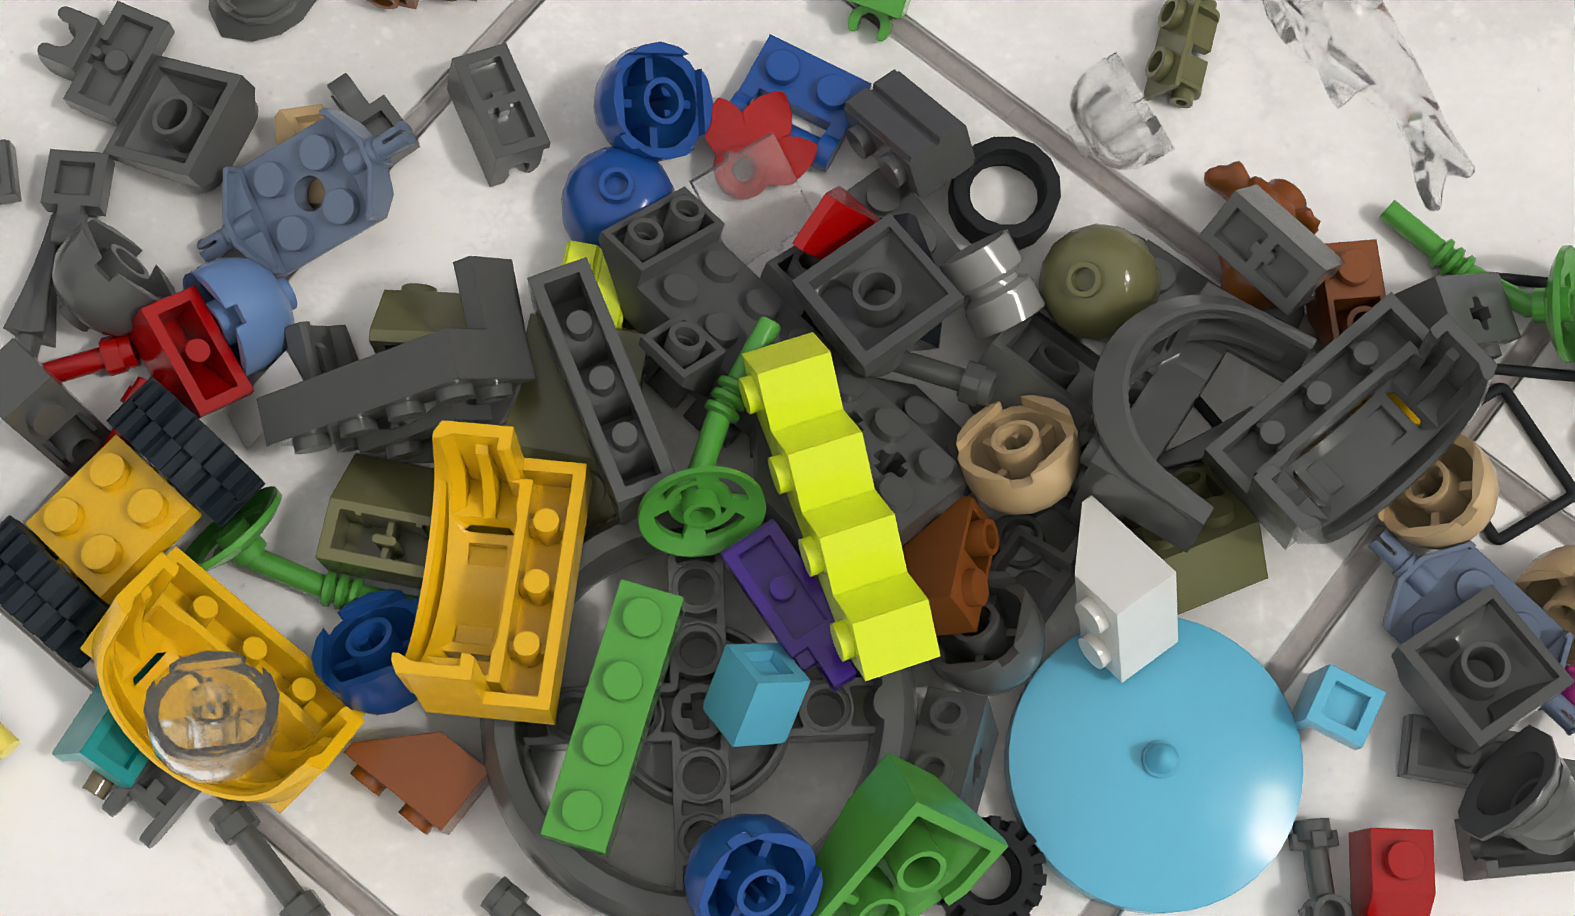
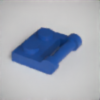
[730,34,872,172]

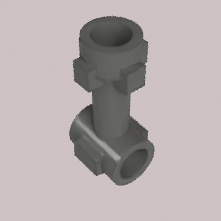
[1288,818,1353,916]

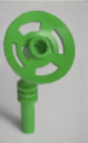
[1379,200,1575,363]
[637,316,781,557]
[184,486,420,610]

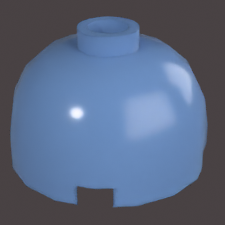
[183,257,297,377]

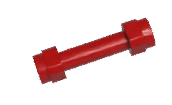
[42,335,141,383]

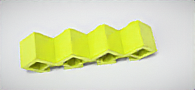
[738,332,940,682]

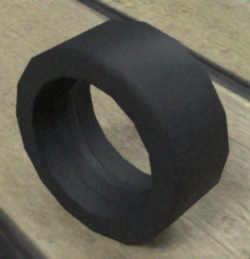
[948,136,1061,251]

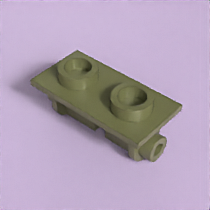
[1142,0,1220,108]

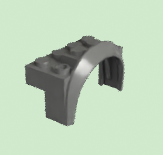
[256,256,536,463]
[1067,282,1317,553]
[1202,292,1498,550]

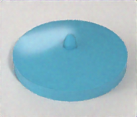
[1004,618,1303,914]

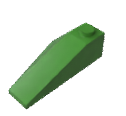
[811,752,1008,916]

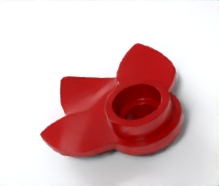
[705,91,818,199]

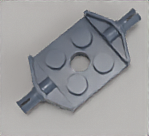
[197,108,416,276]
[1367,528,1575,736]

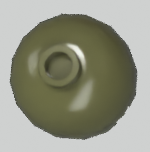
[1038,223,1161,342]

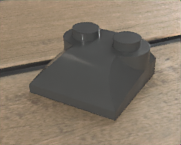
[103,55,259,194]
[791,213,964,378]
[1391,584,1575,755]

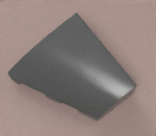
[990,496,1080,623]

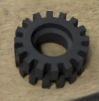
[937,815,1047,916]

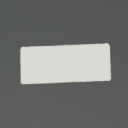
[227,351,304,449]

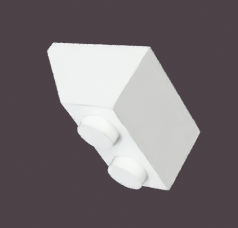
[1075,495,1178,683]

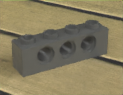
[527,257,675,525]

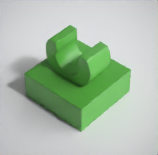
[848,0,911,42]

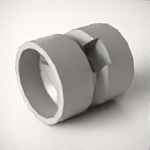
[939,230,1045,339]

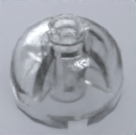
[1066,52,1174,170]
[144,651,280,784]

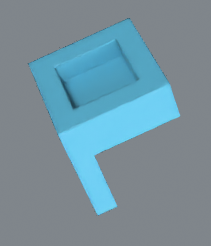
[703,643,811,747]
[1292,664,1387,750]

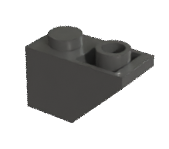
[0,338,111,477]

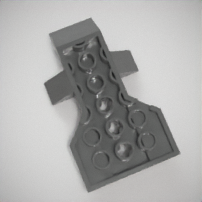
[598,186,972,556]

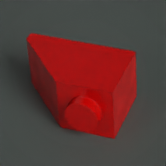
[129,285,254,419]
[1348,828,1436,916]

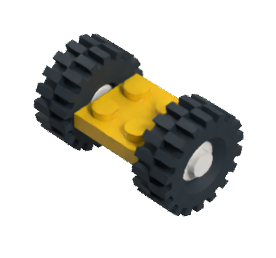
[0,376,266,669]

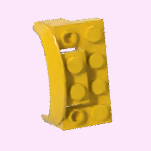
[391,420,592,725]
[80,546,366,814]

